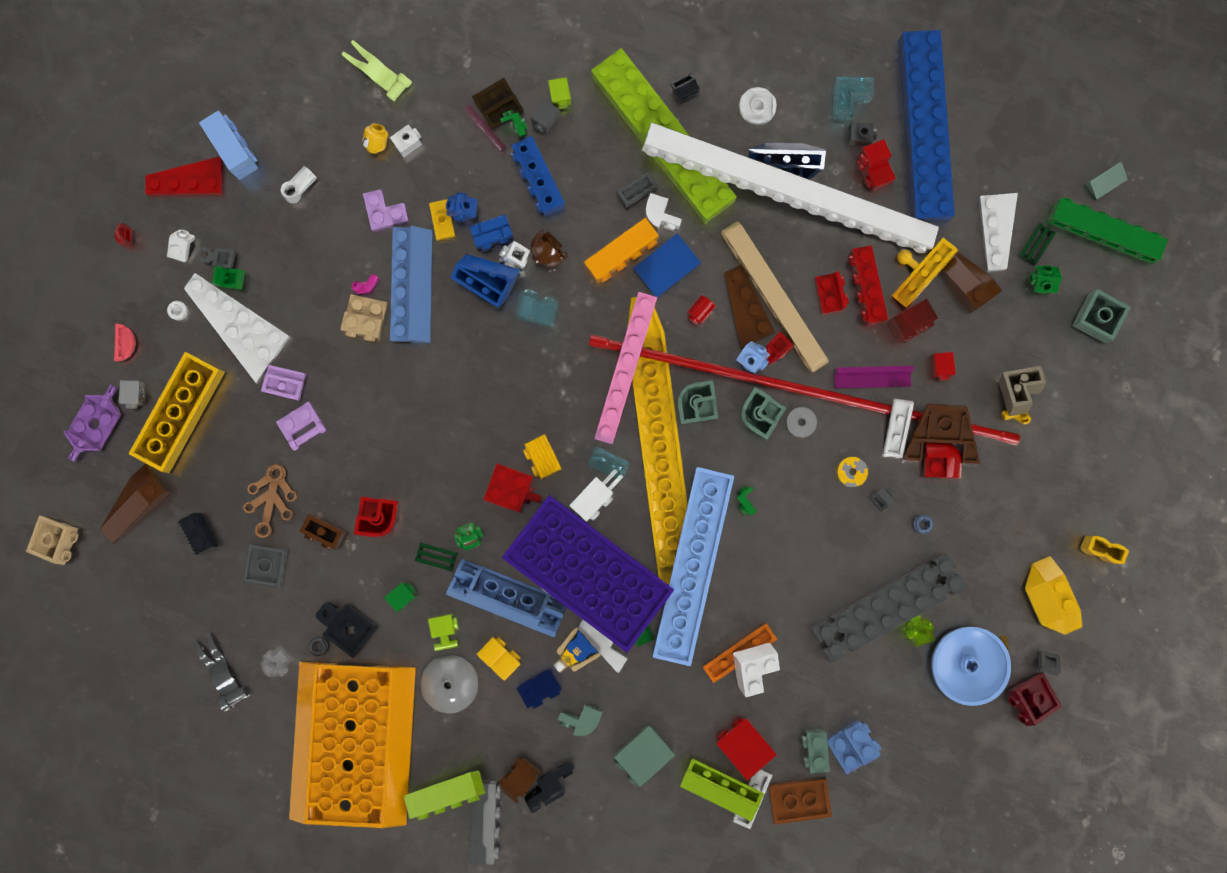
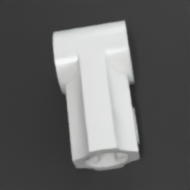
[281,166,317,204]

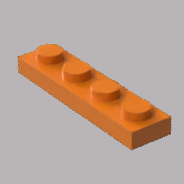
[702,623,777,683]

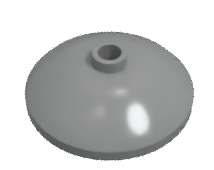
[420,655,479,713]

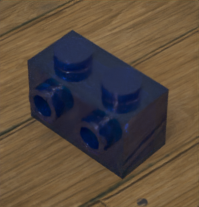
[516,667,562,709]

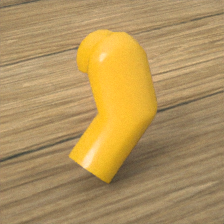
[1001,410,1031,424]

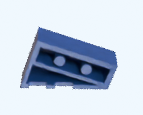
[450,254,521,308]

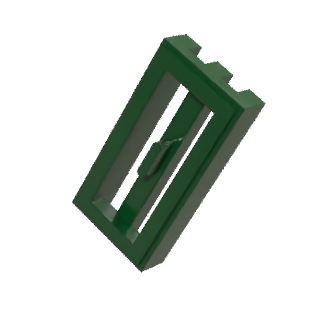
[1019,223,1056,265]
[415,542,458,572]

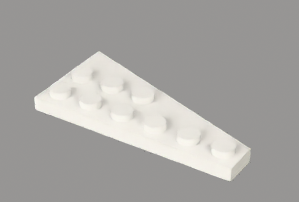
[184,273,290,384]

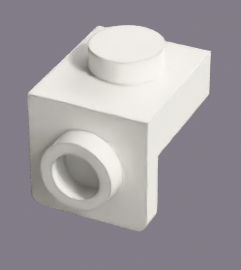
[167,230,195,262]

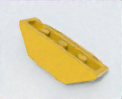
[1025,556,1082,635]

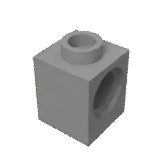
[119,380,146,409]

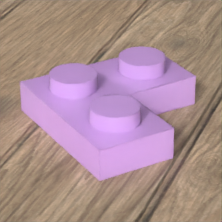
[363,189,409,231]

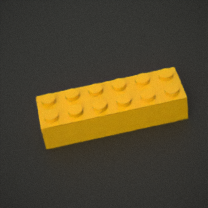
[129,352,225,473]

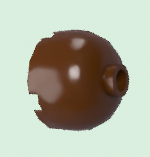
[531,229,568,267]

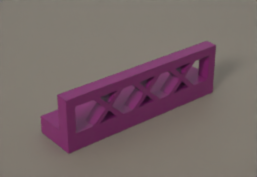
[833,366,914,389]

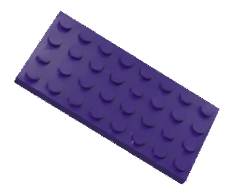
[502,495,674,653]

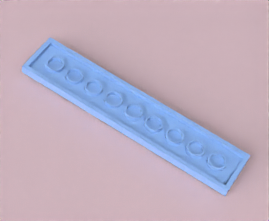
[652,467,734,666]

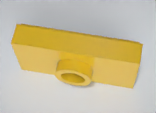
[429,199,456,241]

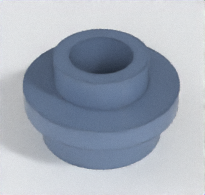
[913,515,933,534]

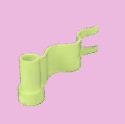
[341,40,412,102]

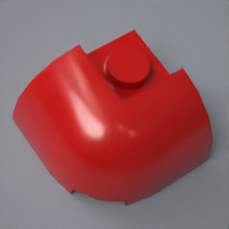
[922,442,962,479]
[354,497,398,537]

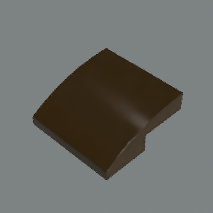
[472,78,524,130]

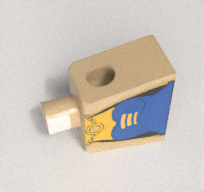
[553,626,601,673]

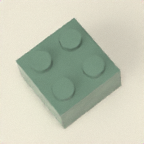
[1072,289,1131,344]

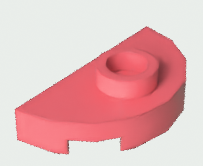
[114,323,136,362]

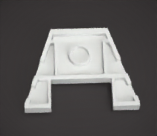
[578,620,628,673]

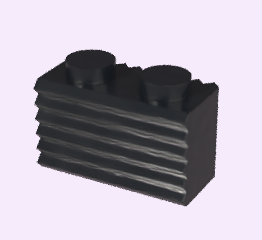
[178,513,218,555]

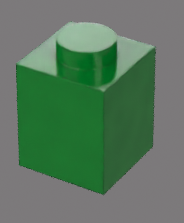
[384,582,417,612]

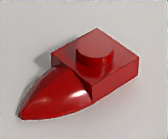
[114,223,131,247]
[765,331,795,365]

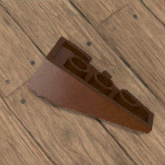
[927,245,1002,313]
[100,464,171,543]

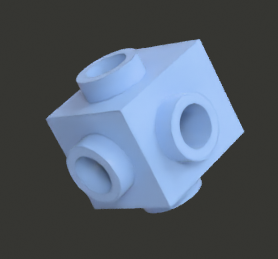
[736,341,770,374]

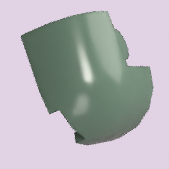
[678,380,719,424]
[742,387,786,440]

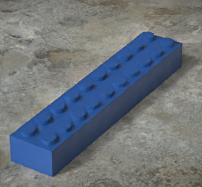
[899,30,955,223]

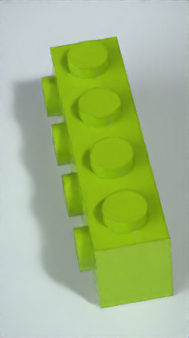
[680,758,764,822]
[404,770,486,821]

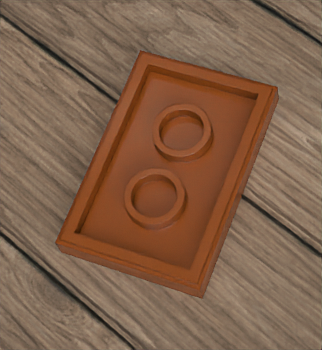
[768,777,832,825]

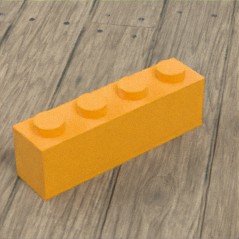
[584,217,659,284]

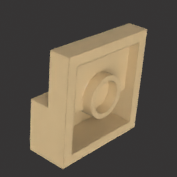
[341,294,389,342]
[26,515,78,565]

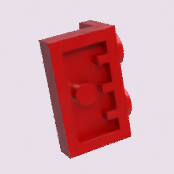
[814,271,849,315]

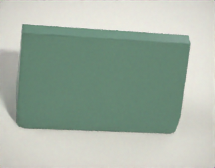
[1086,161,1128,200]

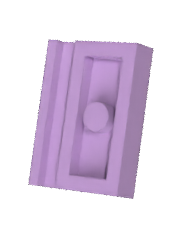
[261,365,306,401]

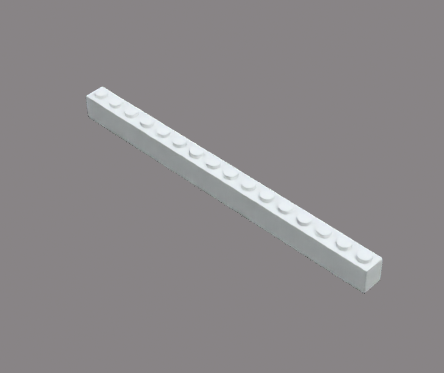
[642,123,939,253]

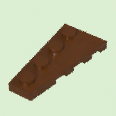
[724,264,775,349]

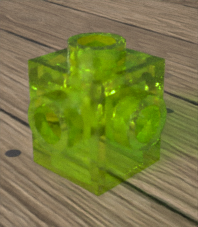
[904,615,935,647]

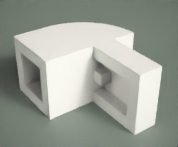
[645,193,682,231]

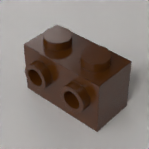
[299,514,347,551]

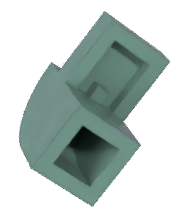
[558,703,603,736]

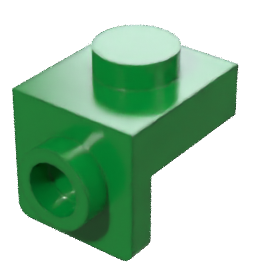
[499,110,528,137]
[212,266,245,290]
[736,486,757,516]

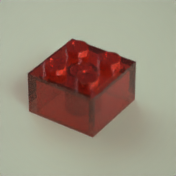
[886,298,938,343]

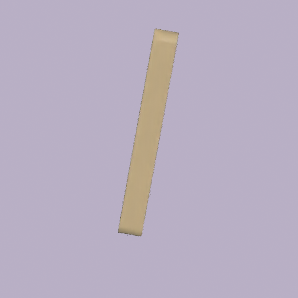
[721,221,828,373]

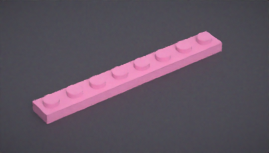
[594,292,657,444]

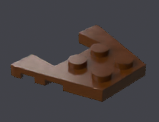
[903,403,980,464]

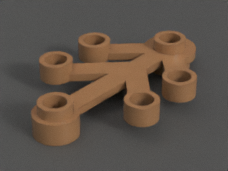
[243,464,298,538]

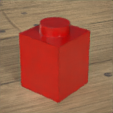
[930,352,956,381]

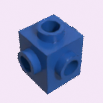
[446,192,478,221]

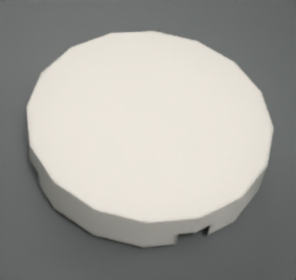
[739,87,777,126]

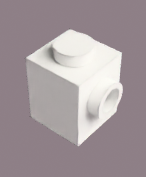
[390,125,422,158]

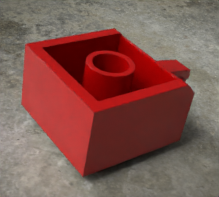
[483,463,542,513]

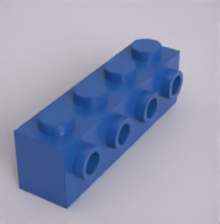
[510,136,565,217]

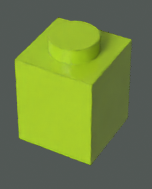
[548,77,571,109]

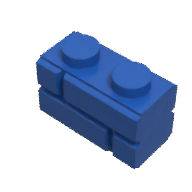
[469,214,514,252]

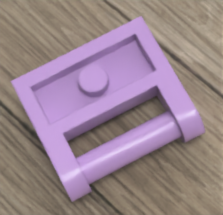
[276,402,327,451]

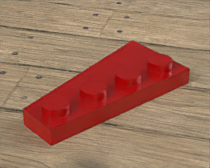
[145,156,223,196]

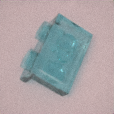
[588,446,630,481]

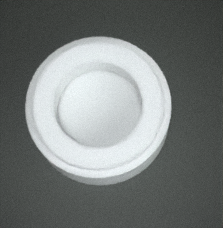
[167,301,188,321]

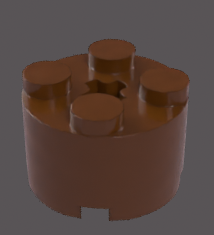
[498,758,542,804]

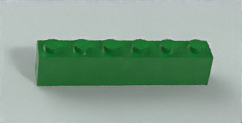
[1047,197,1168,264]

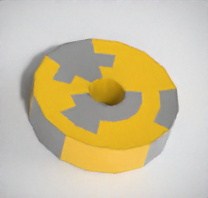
[836,457,868,487]

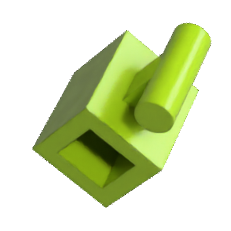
[428,614,459,651]

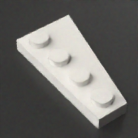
[978,193,1018,272]

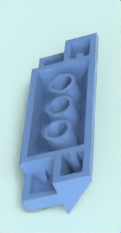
[390,226,433,343]
[446,559,567,637]

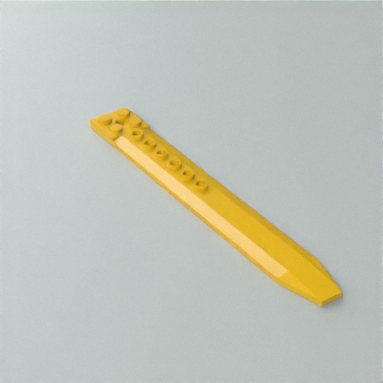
[627,297,688,585]

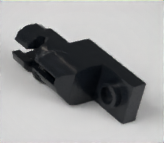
[524,759,575,814]

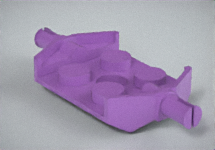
[64,384,121,462]

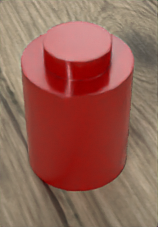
[687,295,716,325]

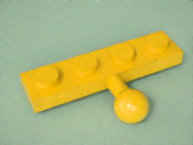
[892,238,958,309]

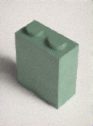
[614,723,675,787]

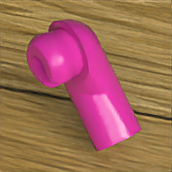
[351,274,380,294]

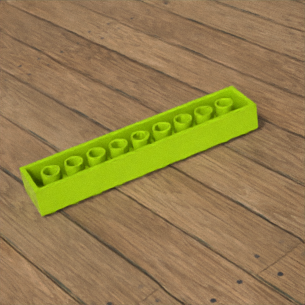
[591,48,737,224]

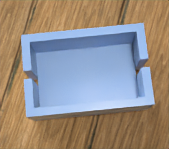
[199,110,258,180]

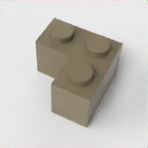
[999,366,1046,416]

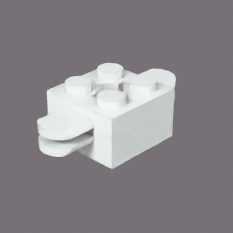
[569,469,623,522]

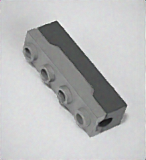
[470,781,501,865]

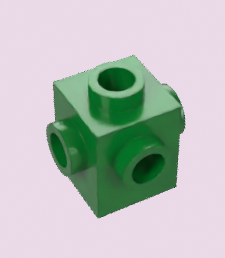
[1029,265,1062,294]

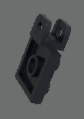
[315,602,378,658]

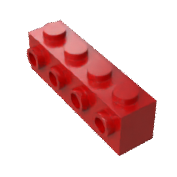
[848,245,888,326]

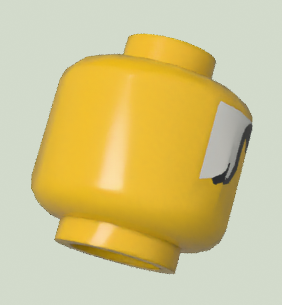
[362,123,389,154]

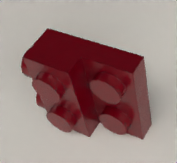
[1007,672,1063,727]

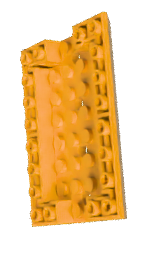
[289,661,416,828]

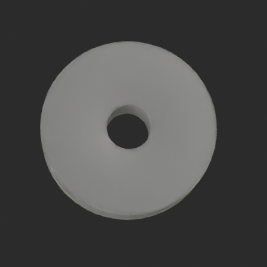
[786,407,817,438]

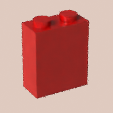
[716,717,777,781]

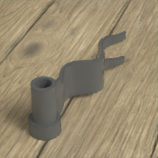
[193,633,248,712]

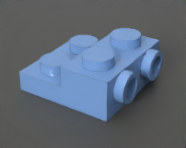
[827,720,881,775]

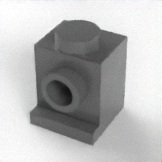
[848,121,877,146]

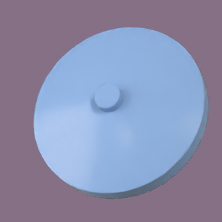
[931,627,1011,706]

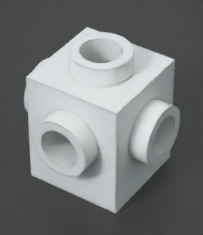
[498,241,530,269]

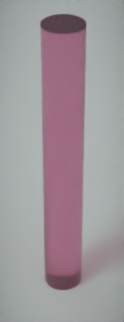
[464,105,506,152]

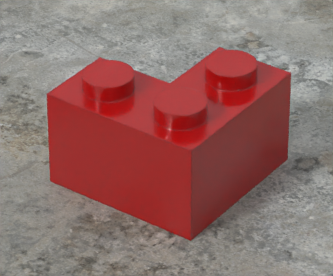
[856,139,896,192]

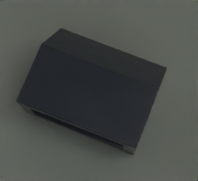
[670,73,700,103]

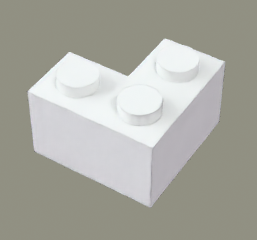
[733,643,780,697]

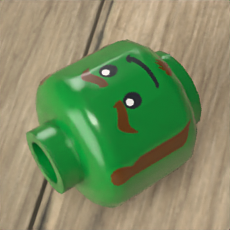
[454,522,484,551]

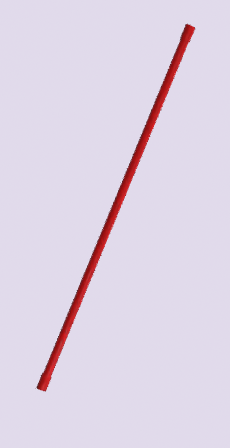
[589,334,1020,445]

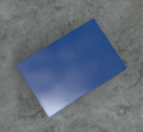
[633,233,701,298]

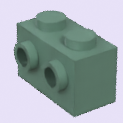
[802,729,830,773]

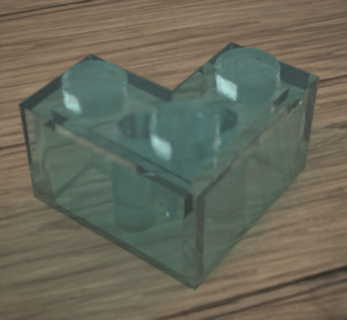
[832,76,874,121]
[515,289,559,328]

